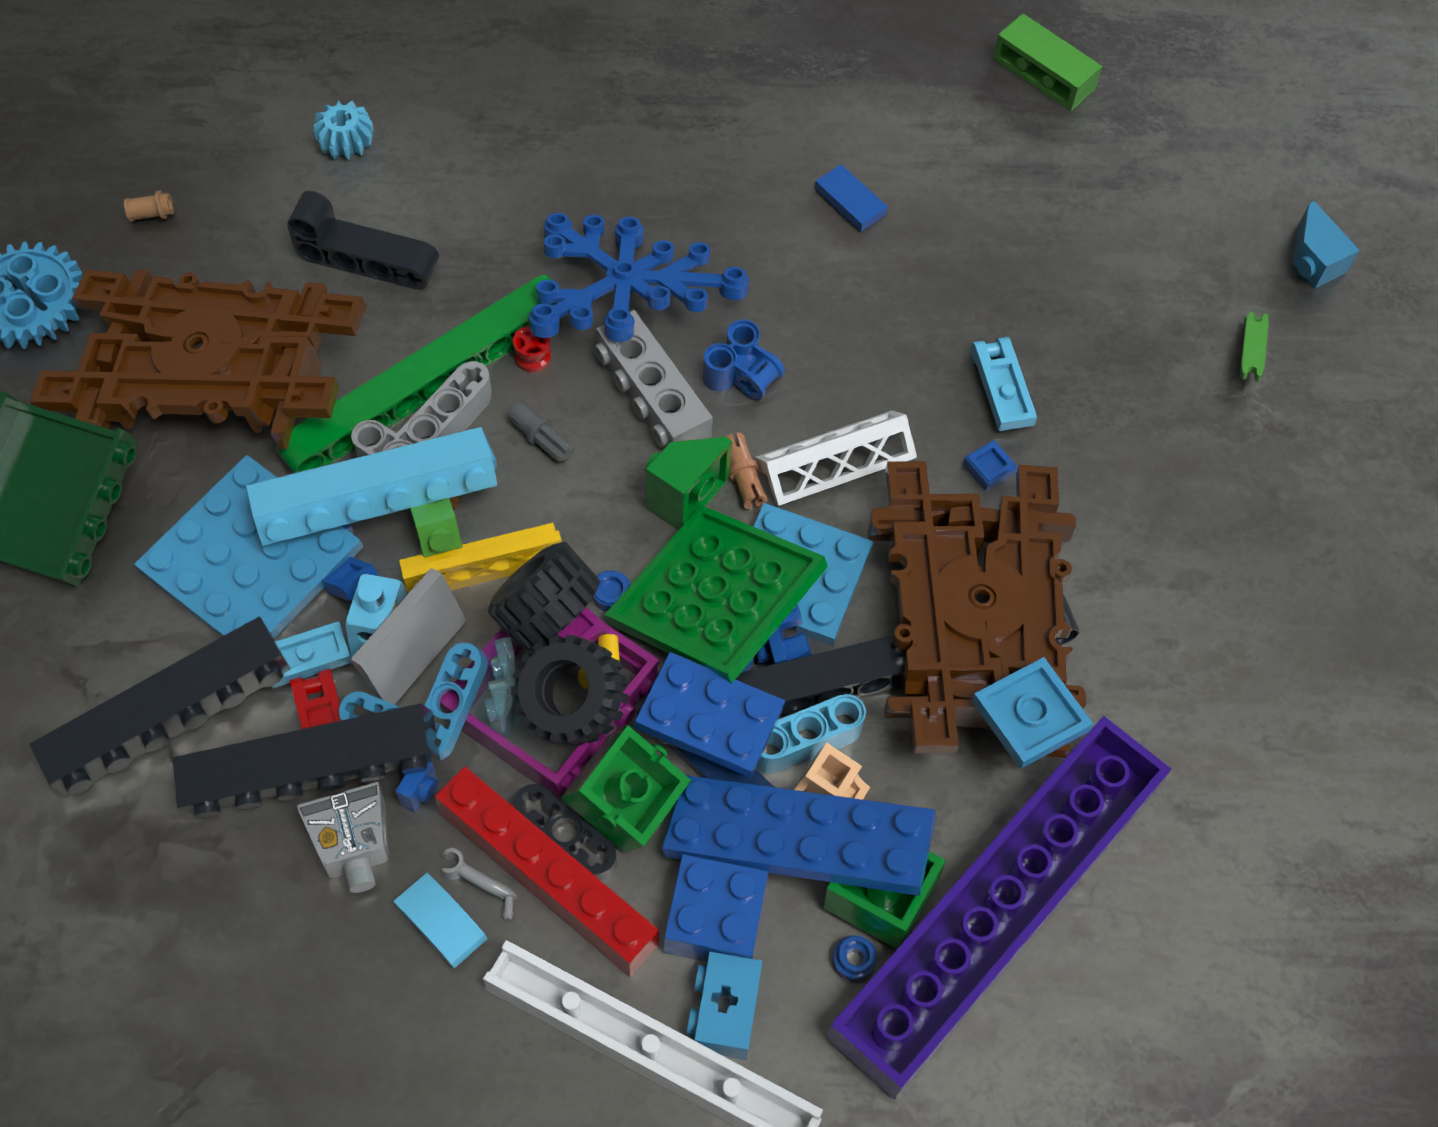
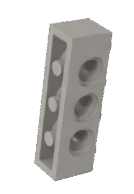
[594,310,713,447]

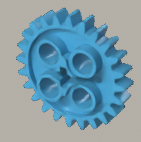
[0,242,83,349]

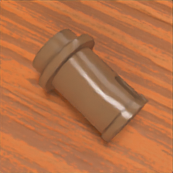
[124,190,174,222]

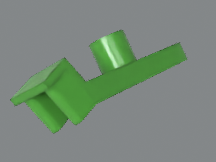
[1240,311,1269,382]

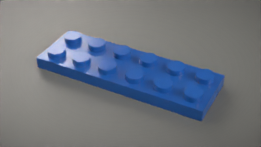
[662,775,936,896]

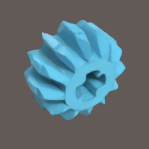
[313,100,374,160]

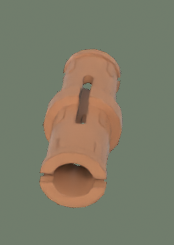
[725,432,767,510]

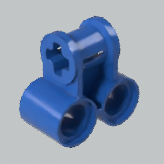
[703,319,785,400]

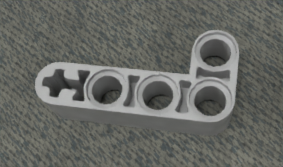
[351,361,492,458]

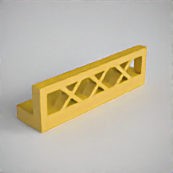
[399,523,562,593]

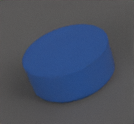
[592,570,631,612]

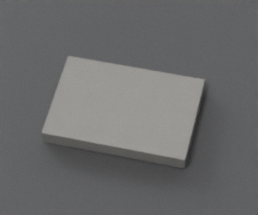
[350,568,467,705]

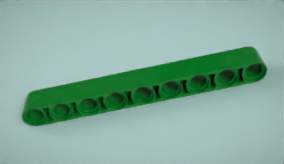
[275,275,565,473]

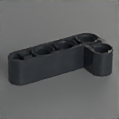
[287,191,440,290]

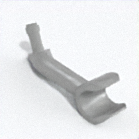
[441,848,518,920]

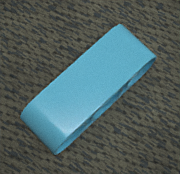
[755,694,866,775]

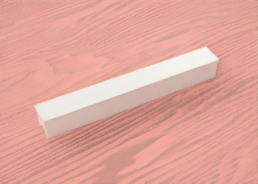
[483,940,823,1127]

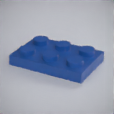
[635,652,785,778]

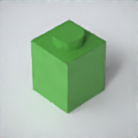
[410,498,463,558]

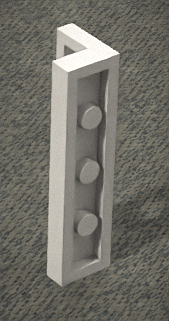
[755,411,917,506]

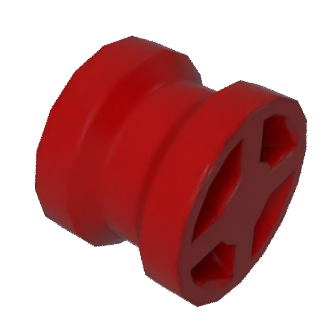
[513,325,551,373]

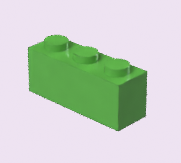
[993,14,1102,111]

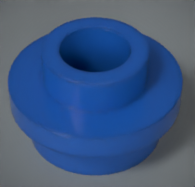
[833,935,877,980]

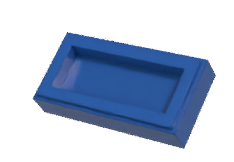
[815,164,888,232]

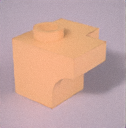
[793,743,870,800]

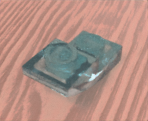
[483,637,518,736]

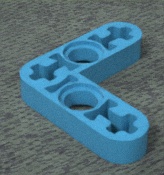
[339,642,488,761]

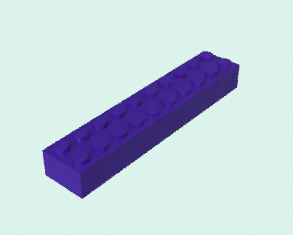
[826,716,1172,1099]

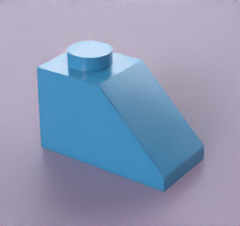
[1293,201,1360,288]

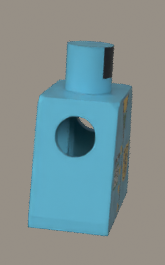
[346,574,408,658]

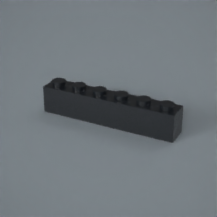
[29,616,291,798]
[172,703,440,818]

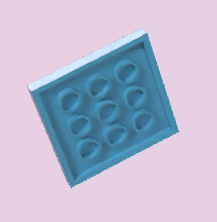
[134,455,363,639]

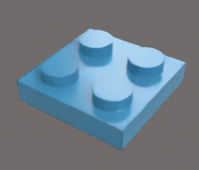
[972,657,1094,769]

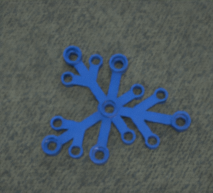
[529,213,749,342]

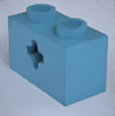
[687,952,762,1060]

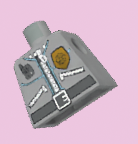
[297,782,389,893]

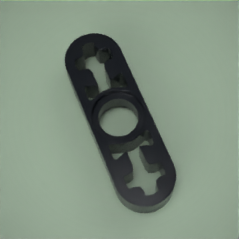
[514,784,617,880]

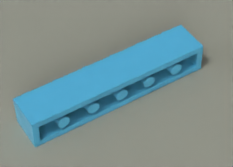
[246,427,497,546]

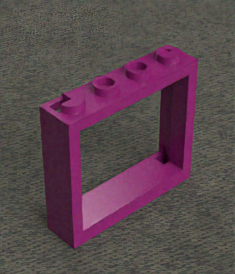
[440,624,659,799]

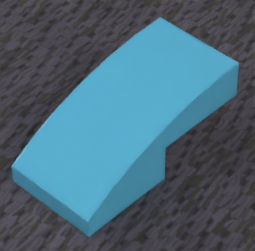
[393,873,488,968]

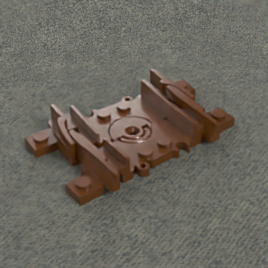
[30,269,367,449]
[868,461,1086,758]

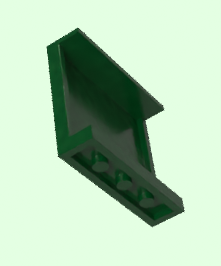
[0,391,138,587]

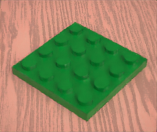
[604,505,828,684]

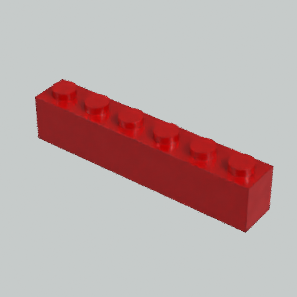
[435,766,659,978]

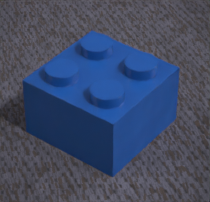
[664,854,768,962]

